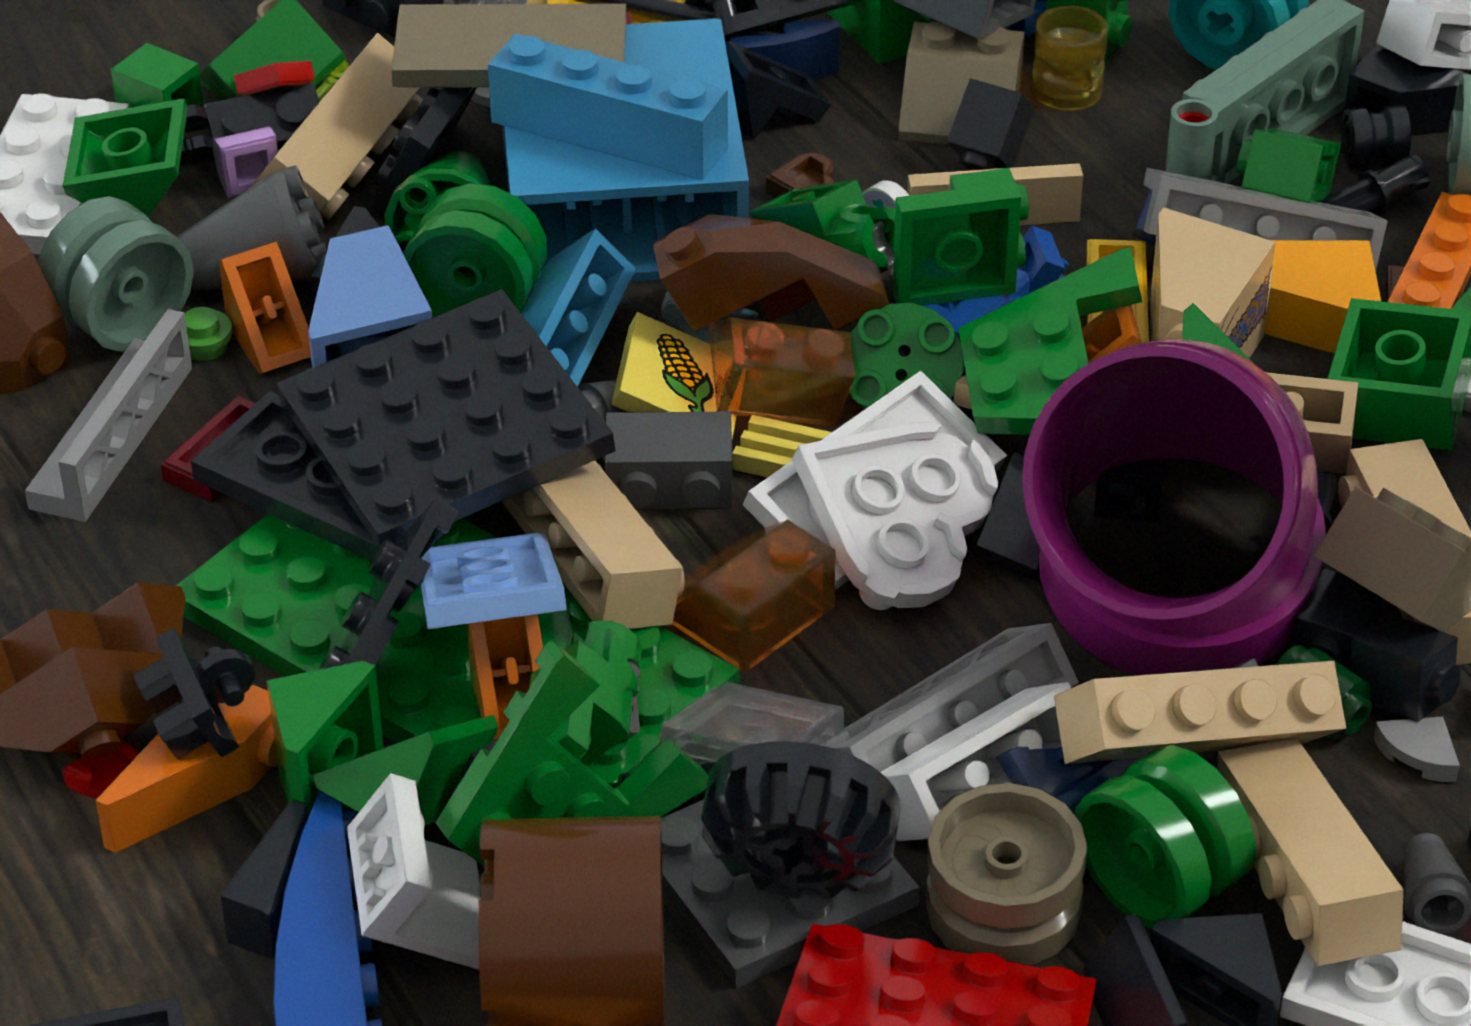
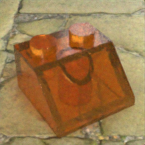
[709,316,855,426]
[673,519,836,673]

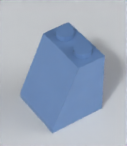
[308,225,432,368]

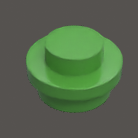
[184,307,233,361]

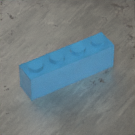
[488,34,728,180]
[521,228,636,387]

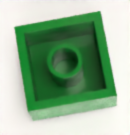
[1327,298,1471,451]

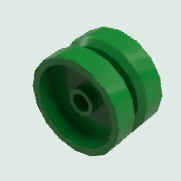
[403,183,547,318]
[1075,745,1256,929]

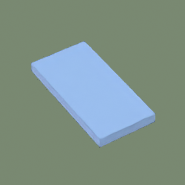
[420,532,567,629]

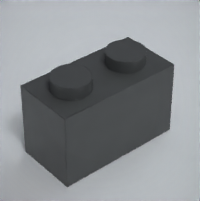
[605,411,732,509]

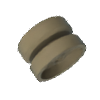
[926,783,1087,966]

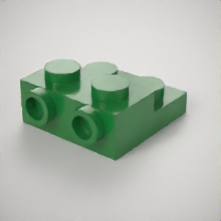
[893,168,1029,306]

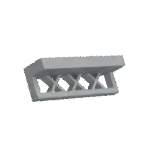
[1143,168,1388,271]
[25,309,192,522]
[818,623,1079,772]

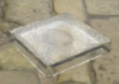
[660,682,844,762]

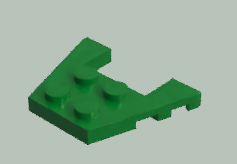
[958,247,1142,435]
[436,639,709,867]

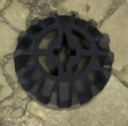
[701,741,901,899]

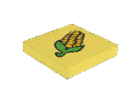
[611,312,747,438]

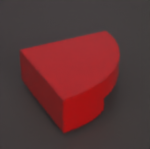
[234,61,315,96]
[63,738,140,798]

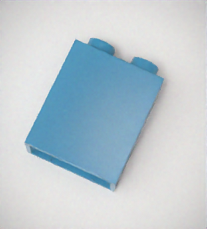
[501,18,749,288]

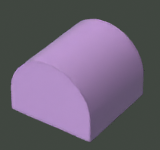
[213,126,278,198]

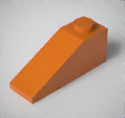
[95,684,278,853]

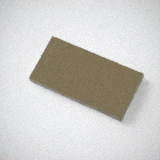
[391,4,626,88]

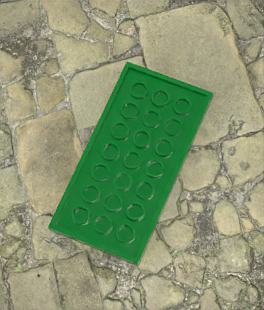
[176,514,740,788]

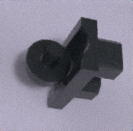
[133,627,255,759]

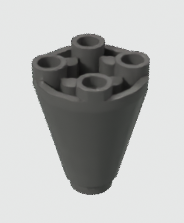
[177,165,328,292]

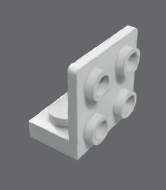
[347,773,481,970]

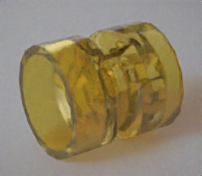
[1032,6,1108,111]

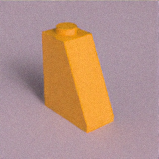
[1264,240,1381,354]

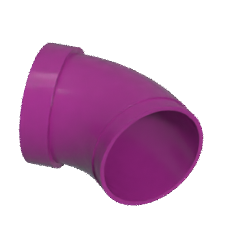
[1022,339,1326,676]

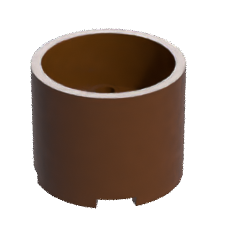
[478,816,665,1026]

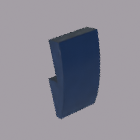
[730,20,839,81]

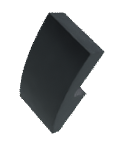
[973,452,1040,579]

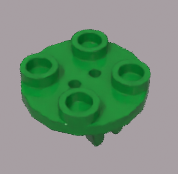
[842,302,965,410]

